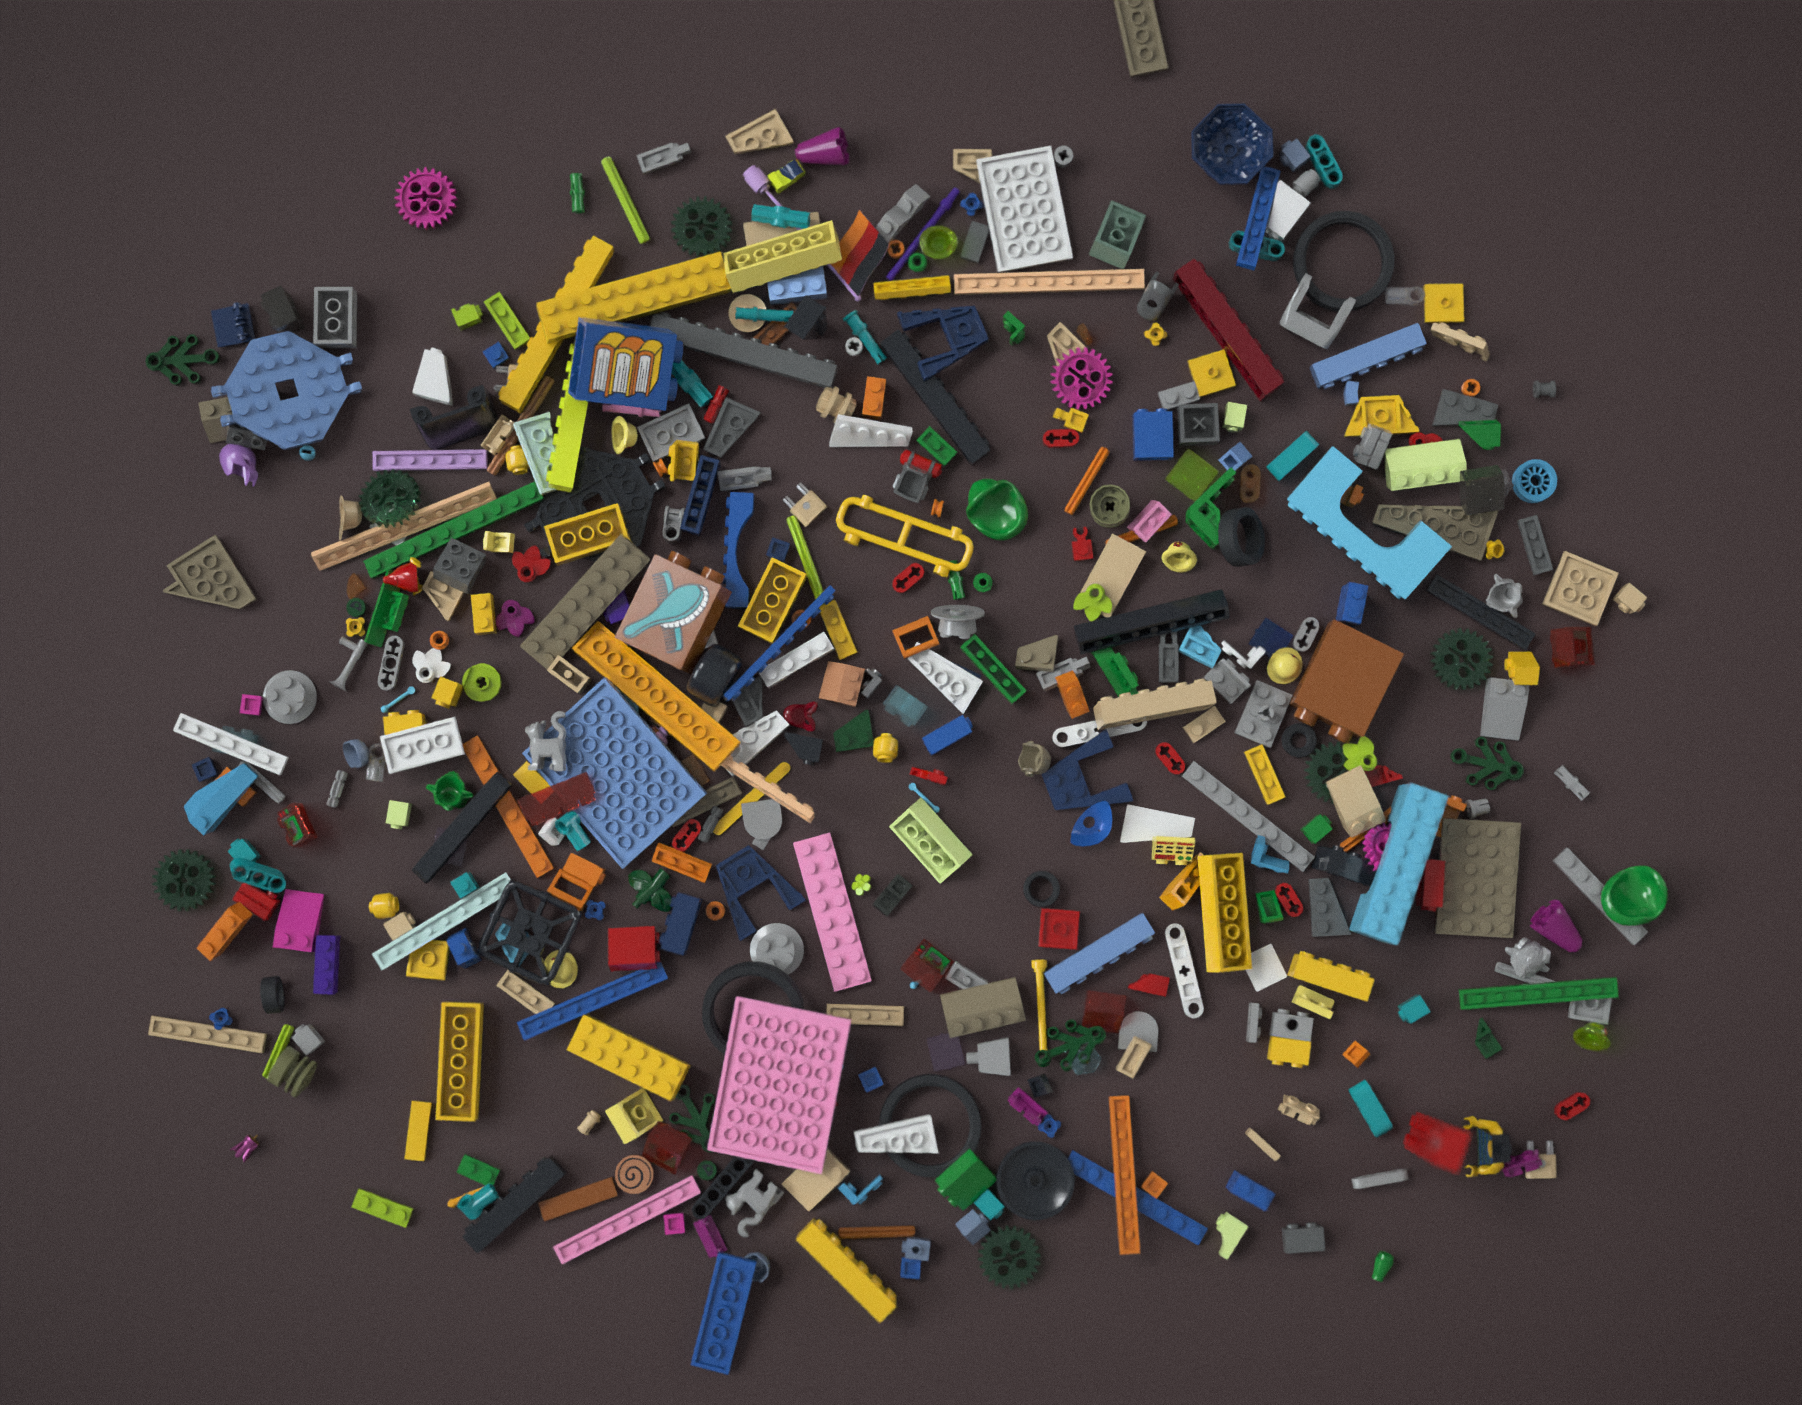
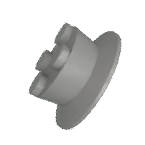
[931,605,985,639]
[263,670,317,724]
[750,923,804,974]

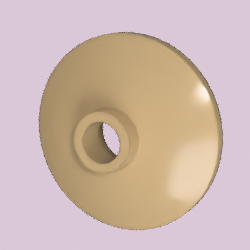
[729,294,766,332]

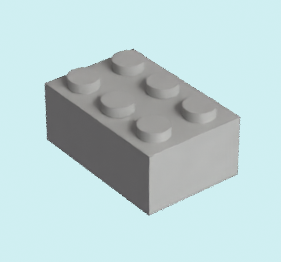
[313,287,357,348]

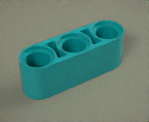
[1305,135,1343,189]
[1229,231,1285,261]
[1266,431,1320,481]
[230,858,286,893]
[1348,1080,1393,1138]

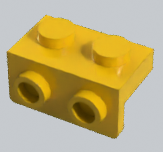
[668,440,699,482]

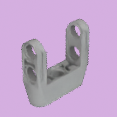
[1279,273,1356,349]

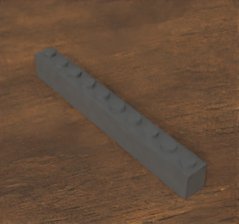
[651,312,838,388]

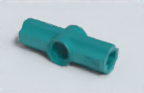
[751,204,811,229]
[671,359,713,408]

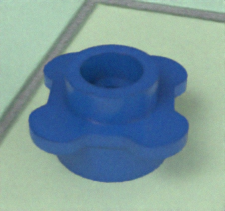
[960,193,983,216]
[585,900,605,920]
[209,1008,232,1030]
[1038,1114,1061,1138]

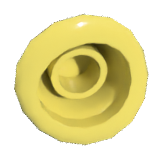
[612,416,637,454]
[1162,541,1197,573]
[1267,647,1303,684]
[544,949,578,989]

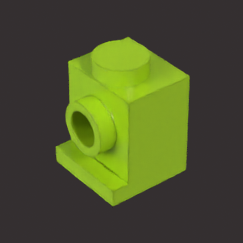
[451,304,483,331]

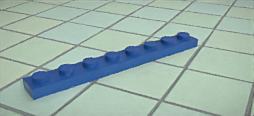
[722,585,836,701]
[517,961,668,1041]
[1068,1150,1208,1245]

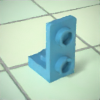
[1251,835,1289,873]
[838,1174,883,1205]

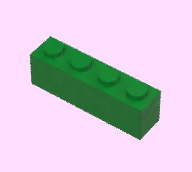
[960,634,1027,705]

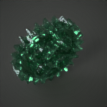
[671,196,732,258]
[358,469,421,528]
[1430,628,1494,690]
[1303,742,1367,804]
[152,849,216,911]
[978,1225,1041,1289]

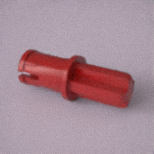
[704,386,729,424]

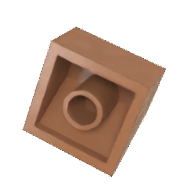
[819,661,865,708]

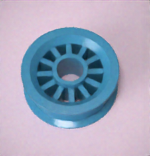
[1512,459,1557,503]

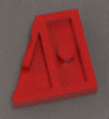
[910,767,948,786]

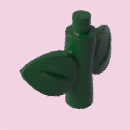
[628,868,672,912]

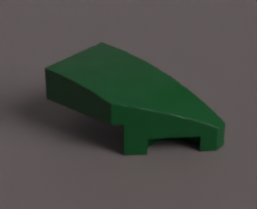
[1475,1018,1502,1060]

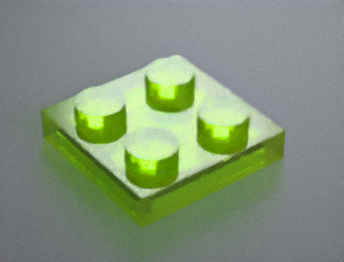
[1165,448,1219,502]

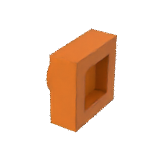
[1342,1041,1370,1068]
[1141,1171,1168,1199]

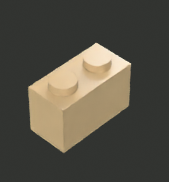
[547,655,592,695]

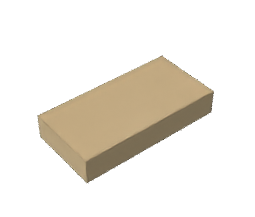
[1116,1036,1152,1079]
[1245,1128,1281,1161]

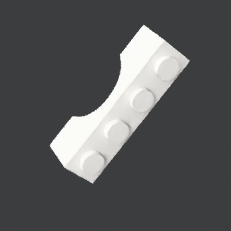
[759,632,834,689]

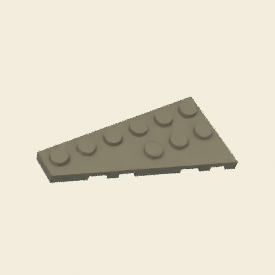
[1371,505,1500,561]

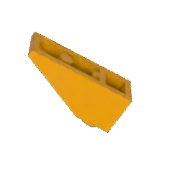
[1159,852,1204,911]

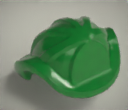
[966,479,1028,541]
[1601,865,1668,926]

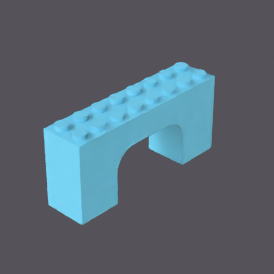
[1287,446,1452,599]
[1349,783,1448,945]

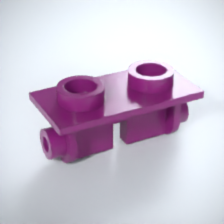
[1007,1087,1048,1126]
[1501,1149,1543,1178]
[693,1214,727,1258]

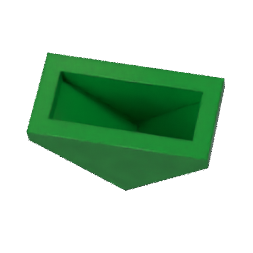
[1255,890,1283,923]

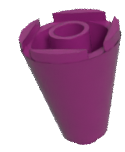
[795,127,849,165]
[1530,899,1583,952]

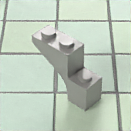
[875,184,930,244]

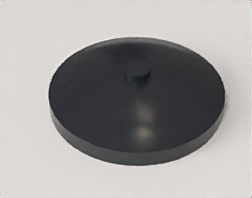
[996,1141,1075,1220]

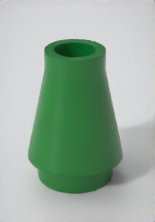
[1372,1251,1394,1282]

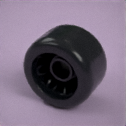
[686,644,743,707]

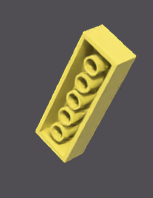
[723,220,842,293]

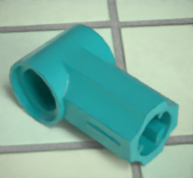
[555,810,591,851]
[457,1183,499,1220]

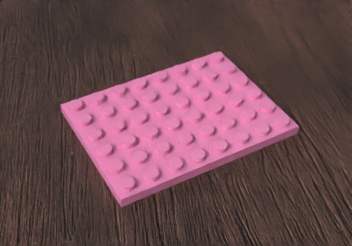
[707,996,851,1174]

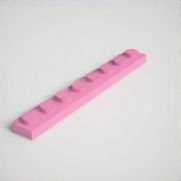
[553,1175,701,1264]

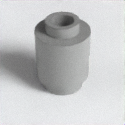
[1292,169,1321,197]

